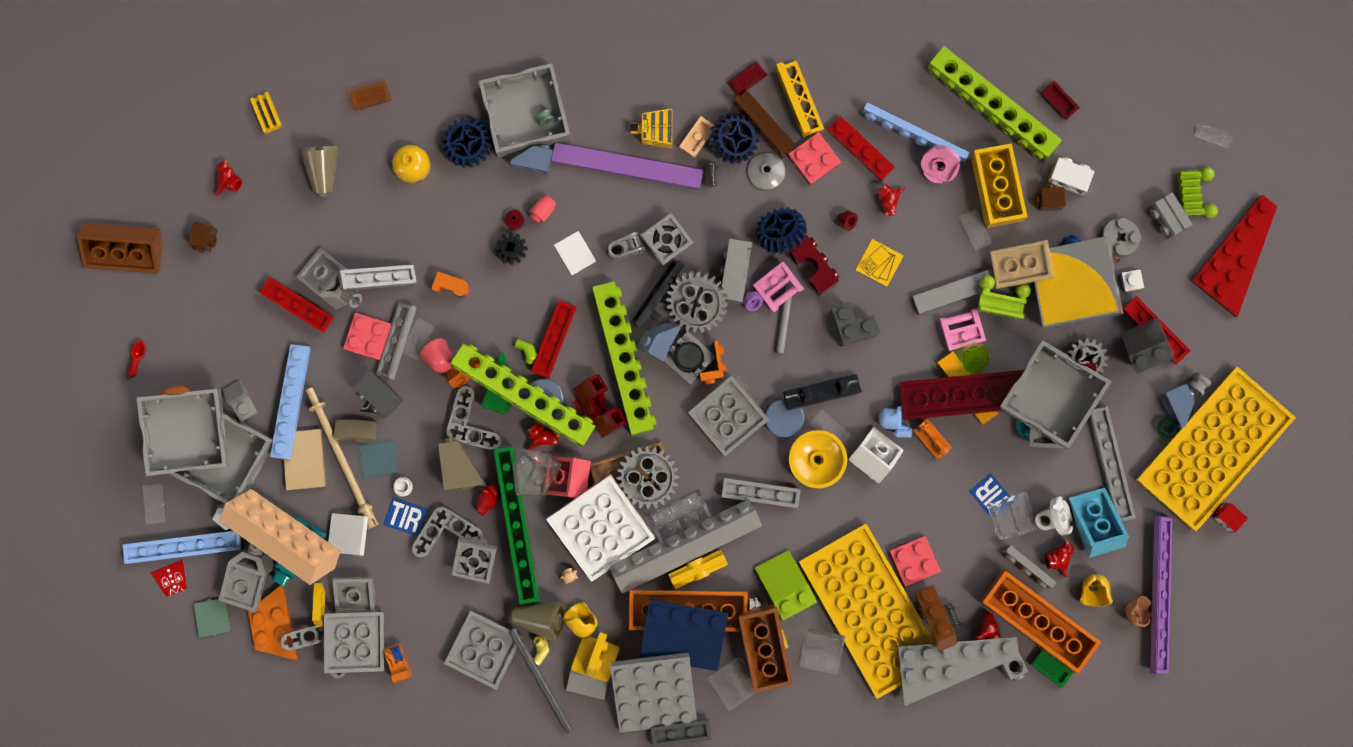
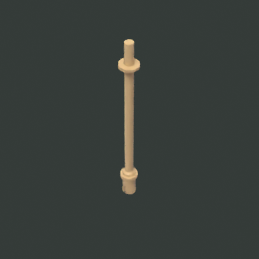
[306,387,379,530]

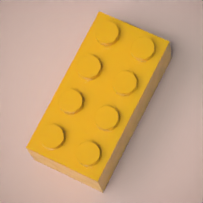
[971,143,1027,228]

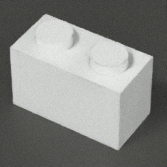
[1047,157,1095,196]

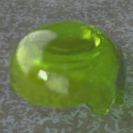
[961,343,990,374]

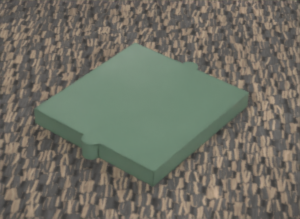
[194,599,231,637]

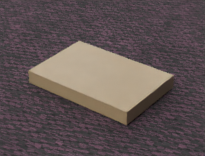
[990,240,1054,289]
[284,429,326,491]

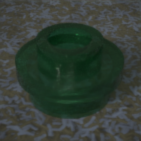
[1157,419,1177,438]

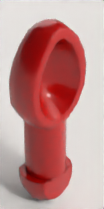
[127,341,146,377]

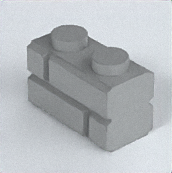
[1149,192,1193,239]

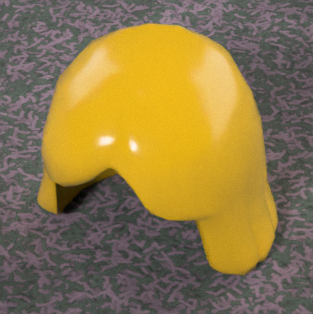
[1080,574,1113,607]
[562,602,597,638]

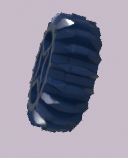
[708,112,759,164]
[441,117,493,168]
[755,206,807,255]

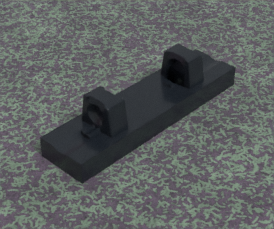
[630,260,684,328]
[783,374,862,411]

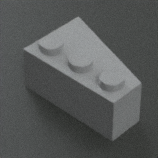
[718,239,752,305]

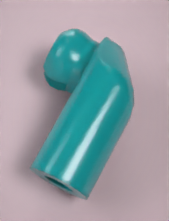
[1016,420,1030,439]

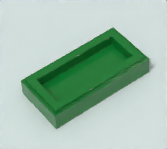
[1029,649,1073,688]

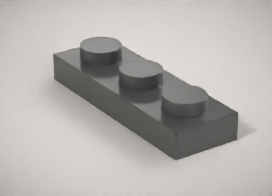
[651,719,711,747]

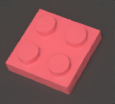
[788,132,841,185]
[343,313,392,361]
[889,536,941,587]

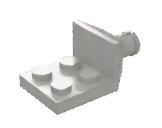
[296,248,362,310]
[219,543,275,612]

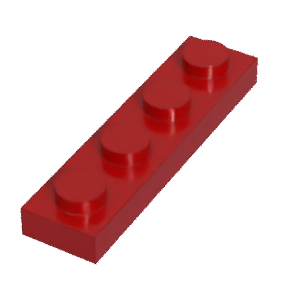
[827,115,895,182]
[259,277,334,333]
[1123,296,1191,365]
[531,301,577,379]

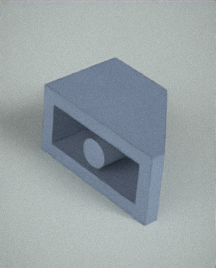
[510,144,553,176]
[637,322,680,361]
[1160,384,1195,430]

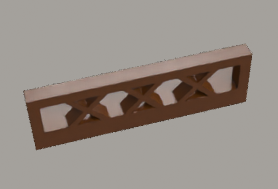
[733,91,796,159]

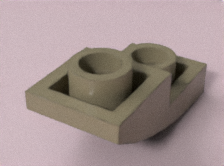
[333,420,377,443]

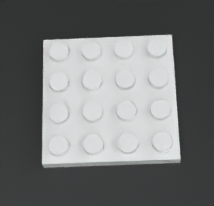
[546,474,655,582]

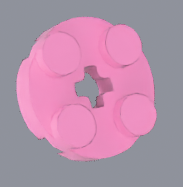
[921,145,960,184]

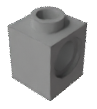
[1000,653,1028,681]

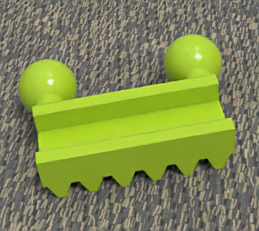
[1177,167,1218,219]
[977,275,1031,320]

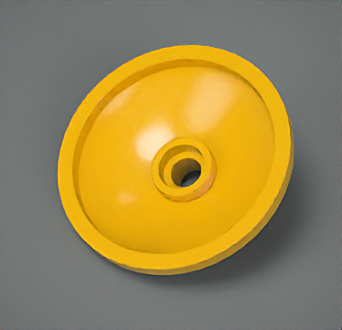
[789,430,847,488]

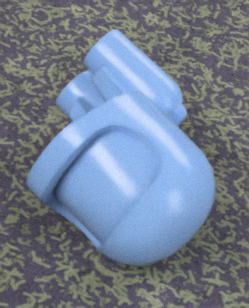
[879,406,913,438]

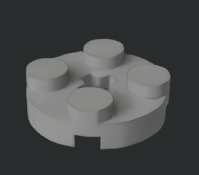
[1102,218,1141,257]

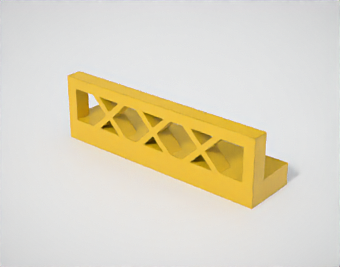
[775,61,824,138]

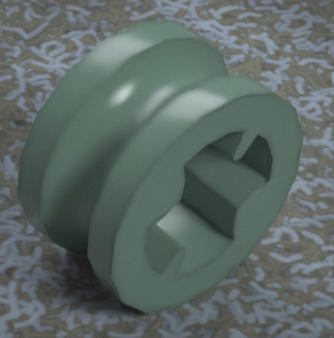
[536,109,555,126]

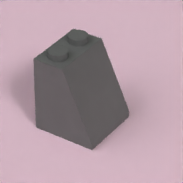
[1121,317,1174,374]

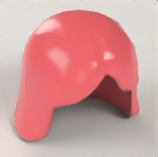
[420,338,454,373]

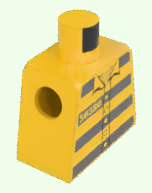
[631,109,672,149]

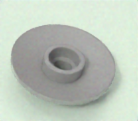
[748,153,785,190]

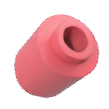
[529,195,556,223]

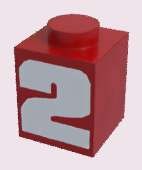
[1212,502,1248,533]

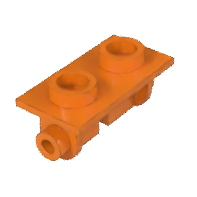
[445,359,480,390]
[913,418,952,460]

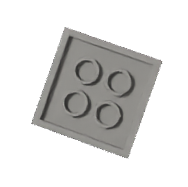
[688,375,769,456]
[444,610,523,690]
[324,612,384,674]

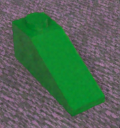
[481,352,512,416]

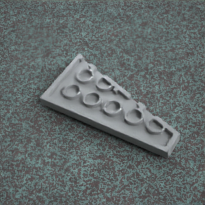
[898,637,1019,706]

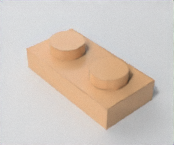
[679,116,715,158]

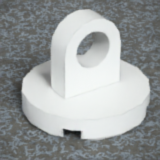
[1035,496,1073,536]

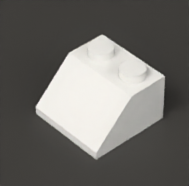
[849,427,904,483]

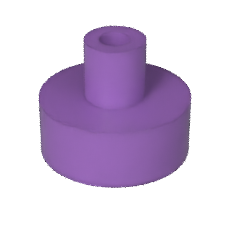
[743,292,763,312]

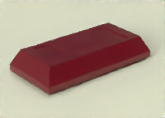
[727,60,768,96]
[1041,80,1080,120]

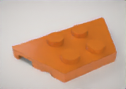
[248,585,299,660]

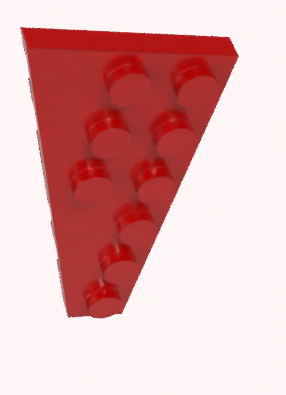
[1191,194,1277,317]

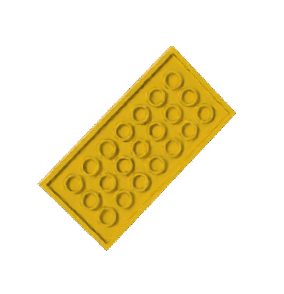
[1136,366,1296,532]
[799,523,934,699]

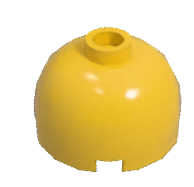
[392,145,431,184]

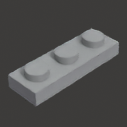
[1002,545,1057,589]

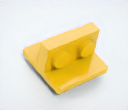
[571,632,620,683]

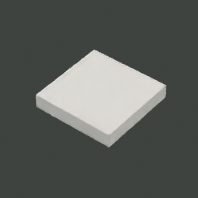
[328,513,368,556]

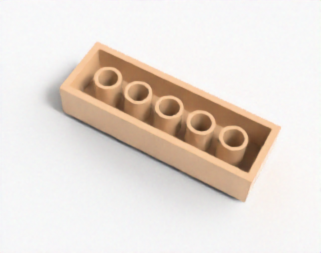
[220,489,340,585]

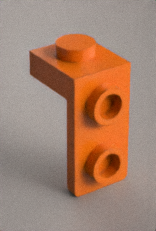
[700,340,727,385]

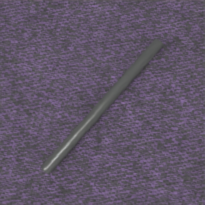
[509,627,574,733]

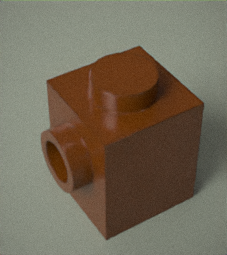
[1035,185,1066,211]
[188,222,218,253]

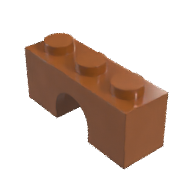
[915,585,957,652]

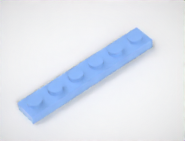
[862,102,970,163]
[270,344,311,460]
[123,531,243,564]

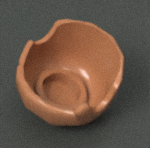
[1125,596,1152,628]

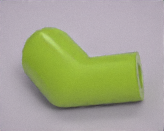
[515,339,537,365]

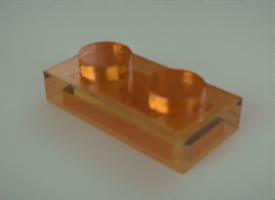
[349,81,392,111]

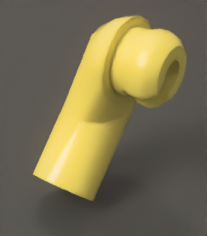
[533,636,549,666]

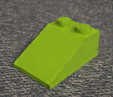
[755,550,817,620]

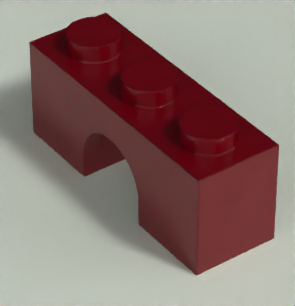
[789,234,839,296]
[573,374,628,438]

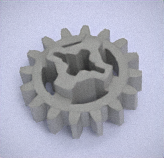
[1066,338,1109,374]

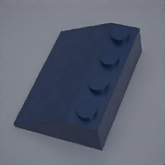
[640,599,728,671]

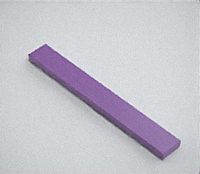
[551,143,703,190]
[1150,516,1172,674]

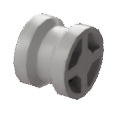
[1187,373,1211,396]

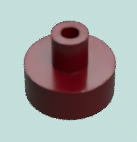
[505,210,525,230]
[838,210,858,231]

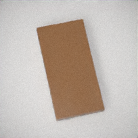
[590,441,667,491]

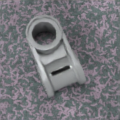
[608,232,646,261]

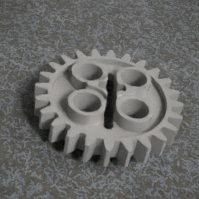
[666,271,728,333]
[616,446,679,509]

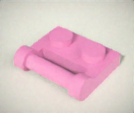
[753,262,804,312]
[939,308,986,351]

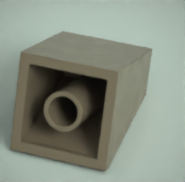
[438,438,487,492]

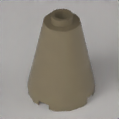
[301,146,339,197]
[509,602,566,641]

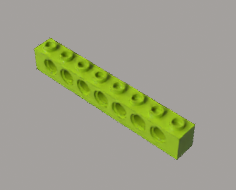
[927,46,1062,161]
[592,281,657,436]
[450,344,596,448]

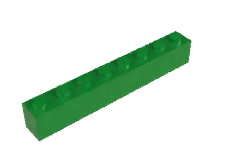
[494,446,541,604]

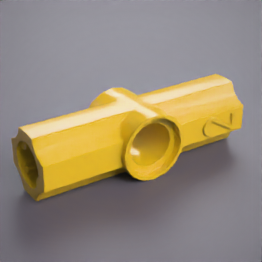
[668,550,728,589]

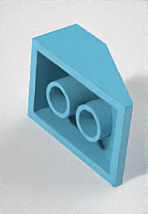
[1068,488,1129,558]

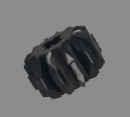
[495,232,528,265]

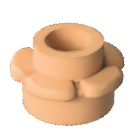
[560,568,578,584]

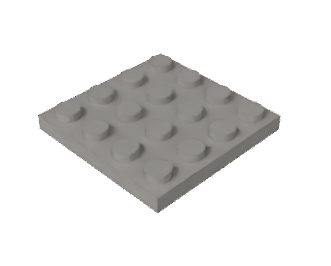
[610,652,697,733]

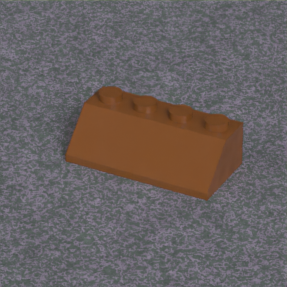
[77,223,163,273]
[738,603,793,693]

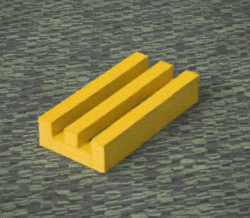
[250,92,283,134]
[312,583,326,627]

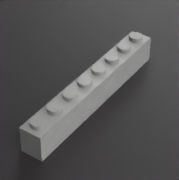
[609,499,762,594]

